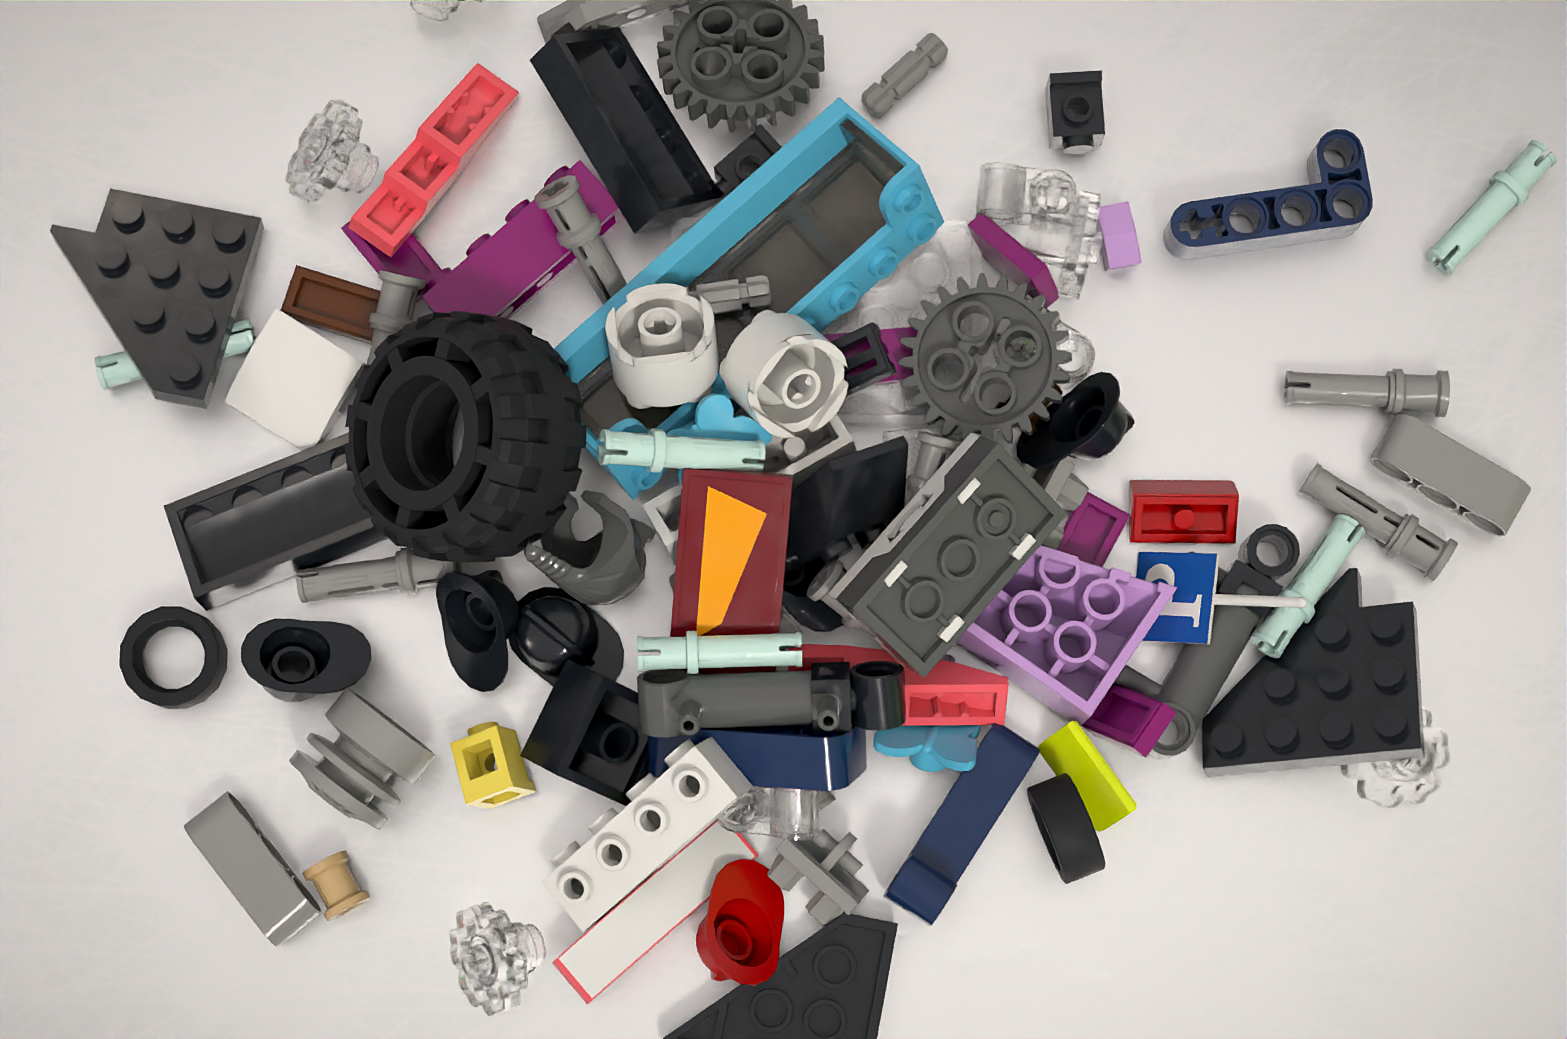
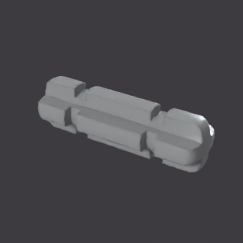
[861,33,948,117]
[685,275,771,314]

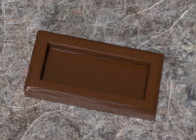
[280,265,381,345]

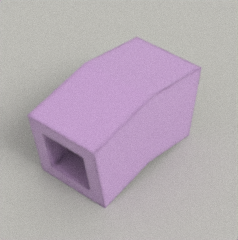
[1094,202,1142,271]

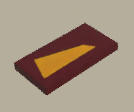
[670,468,793,674]

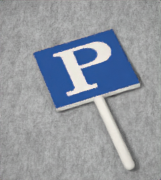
[1136,552,1307,645]

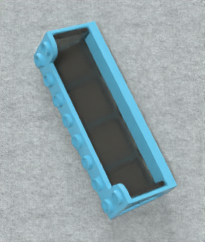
[554,97,945,500]

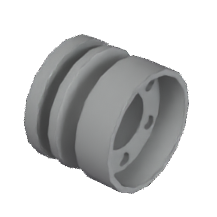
[289,687,437,829]

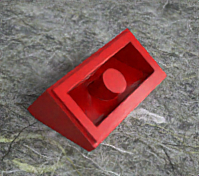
[1129,480,1239,543]

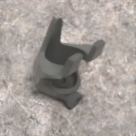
[524,490,656,605]

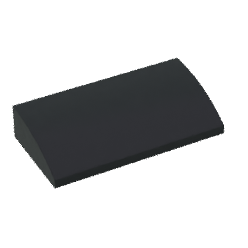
[530,27,722,234]
[164,432,388,611]

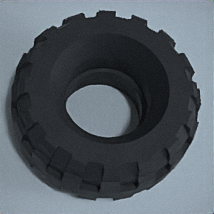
[345,311,587,562]

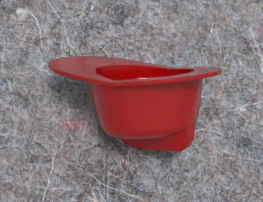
[695,859,784,986]

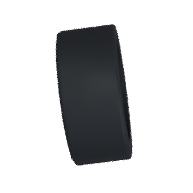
[119,606,228,709]
[1027,773,1106,884]

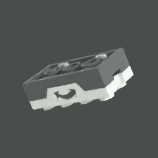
[828,432,1068,678]

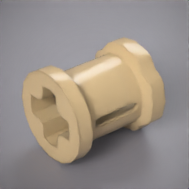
[302,850,371,921]

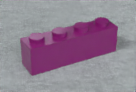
[422,160,625,319]

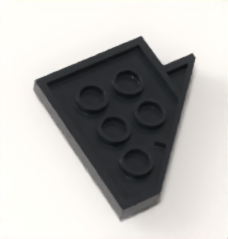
[50,188,264,409]
[1202,568,1425,777]
[663,913,898,1039]

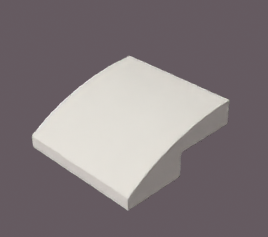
[224,308,366,451]

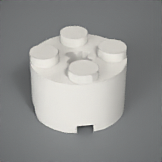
[605,283,719,409]
[719,310,848,438]

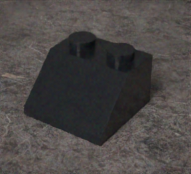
[787,435,909,564]
[520,659,649,806]

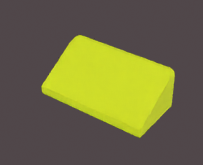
[1038,720,1137,832]

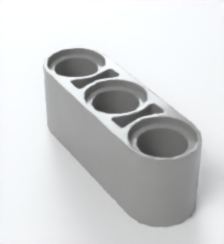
[1370,413,1531,536]
[184,791,322,948]

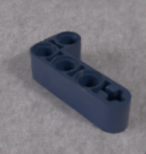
[1163,129,1373,260]
[648,723,867,791]
[883,723,1041,926]

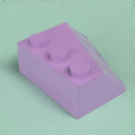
[956,545,1178,726]

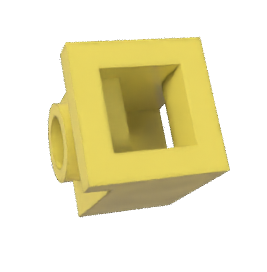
[450,722,536,809]

